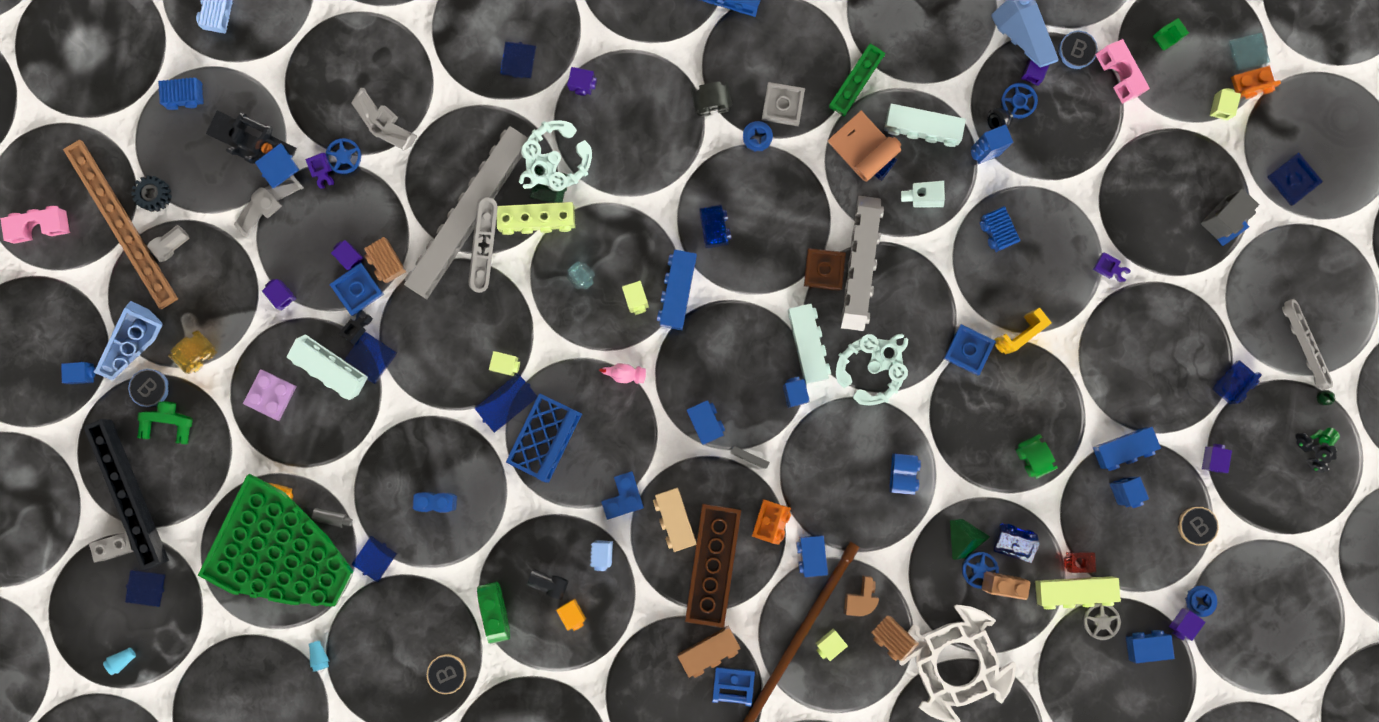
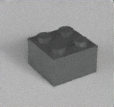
[1201,189,1260,239]

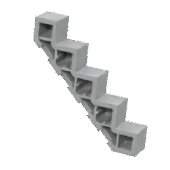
[841,196,884,331]

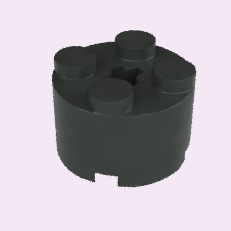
[691,82,732,117]

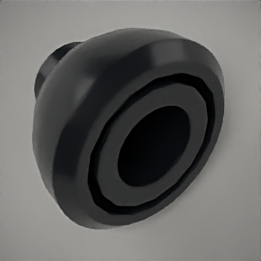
[987,108,1013,130]

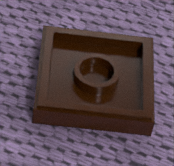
[804,248,846,291]

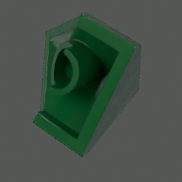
[950,519,990,560]

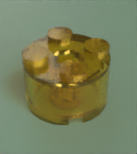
[168,330,218,374]

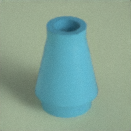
[309,641,330,672]
[103,647,136,675]

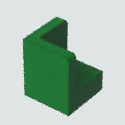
[1153,18,1189,51]

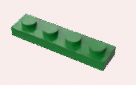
[829,43,886,117]

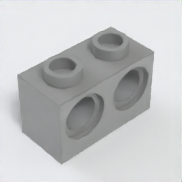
[89,532,134,562]

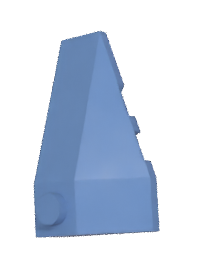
[991,0,1059,68]
[94,301,163,381]

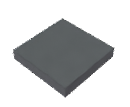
[730,446,770,469]

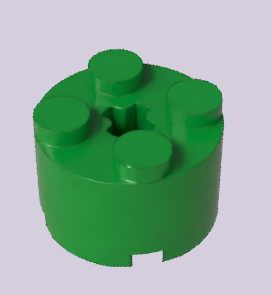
[1015,434,1058,479]

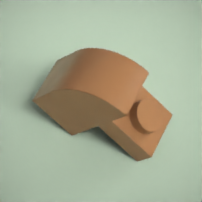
[844,575,879,616]

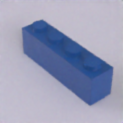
[657,249,697,330]

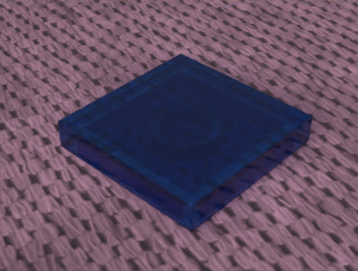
[1267,153,1323,206]
[344,331,397,384]

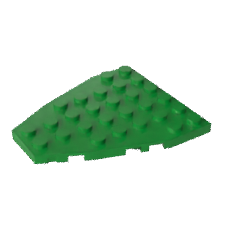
[197,474,354,607]

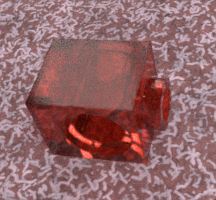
[1064,551,1096,573]

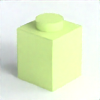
[1210,88,1241,120]
[489,351,520,376]
[816,629,848,661]

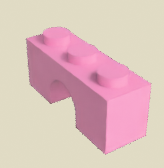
[1095,39,1150,104]
[0,206,70,244]

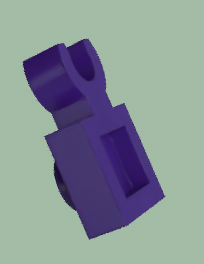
[305,153,334,189]
[1093,252,1131,283]

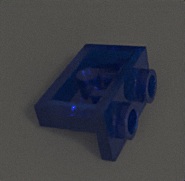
[1213,360,1262,404]
[993,523,1040,563]

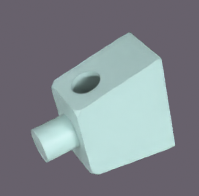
[901,181,945,207]

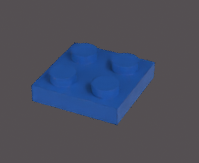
[329,263,384,316]
[943,324,996,376]

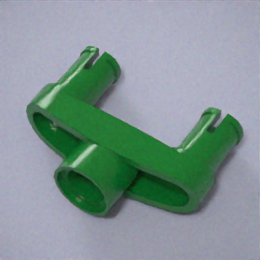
[137,401,193,444]

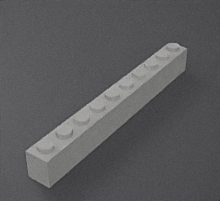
[404,126,528,299]

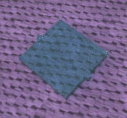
[1229,33,1270,71]

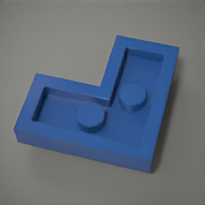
[601,471,644,520]

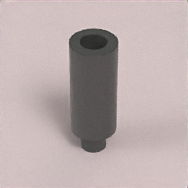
[312,508,353,528]

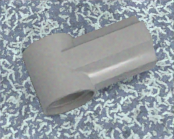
[147,225,190,262]

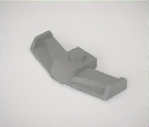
[351,88,417,150]
[234,175,304,237]

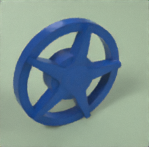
[1001,83,1038,119]
[326,138,362,174]
[962,552,999,589]

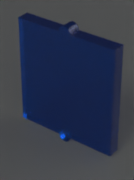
[500,41,536,79]
[351,536,397,582]
[125,570,165,607]

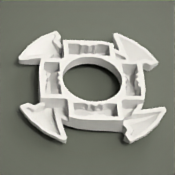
[899,605,1016,722]

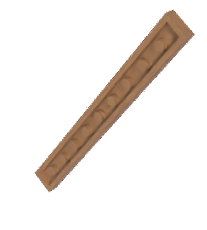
[63,140,178,309]

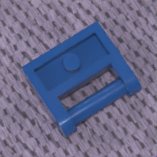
[712,667,755,706]

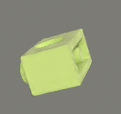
[622,281,649,315]

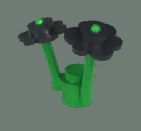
[1295,428,1340,473]

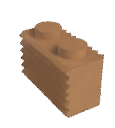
[364,237,406,283]
[982,571,1030,600]
[872,616,919,661]

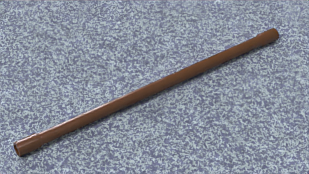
[743,541,860,722]

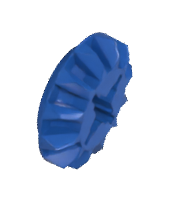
[743,121,773,152]
[1185,585,1217,617]

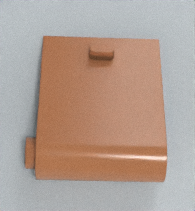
[827,110,901,182]

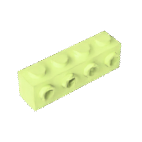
[497,202,575,235]
[1035,576,1121,609]

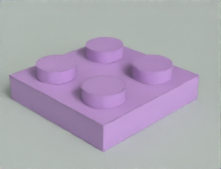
[243,369,297,421]

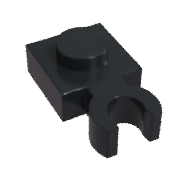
[339,310,373,345]

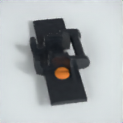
[206,110,297,164]

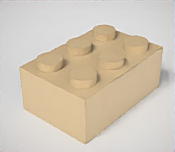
[653,487,697,552]

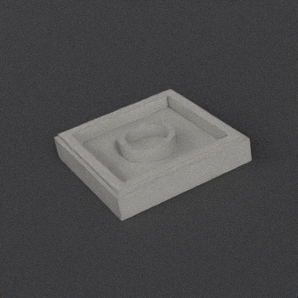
[762,82,805,126]

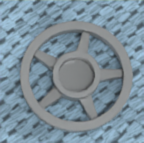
[1083,603,1121,640]

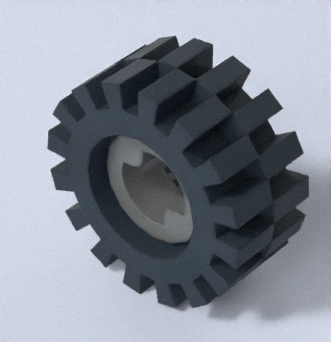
[131,175,172,212]

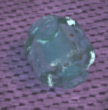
[567,261,595,290]

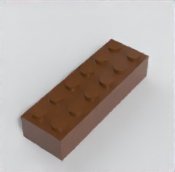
[685,503,741,628]

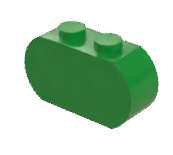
[477,582,510,644]

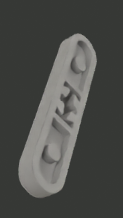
[468,197,498,293]
[1282,299,1333,390]

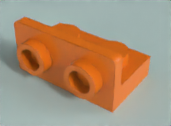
[1231,65,1281,99]
[752,499,791,545]

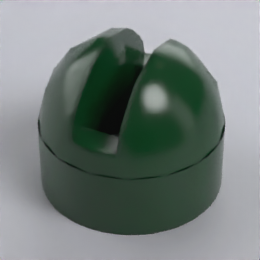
[1317,390,1336,405]

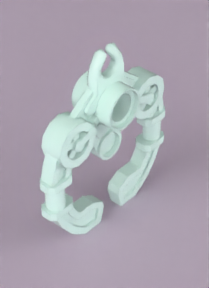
[519,120,592,192]
[836,334,908,405]

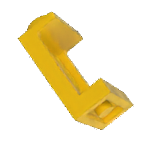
[994,308,1052,354]

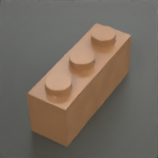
[678,625,741,678]

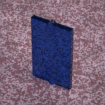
[474,373,538,433]

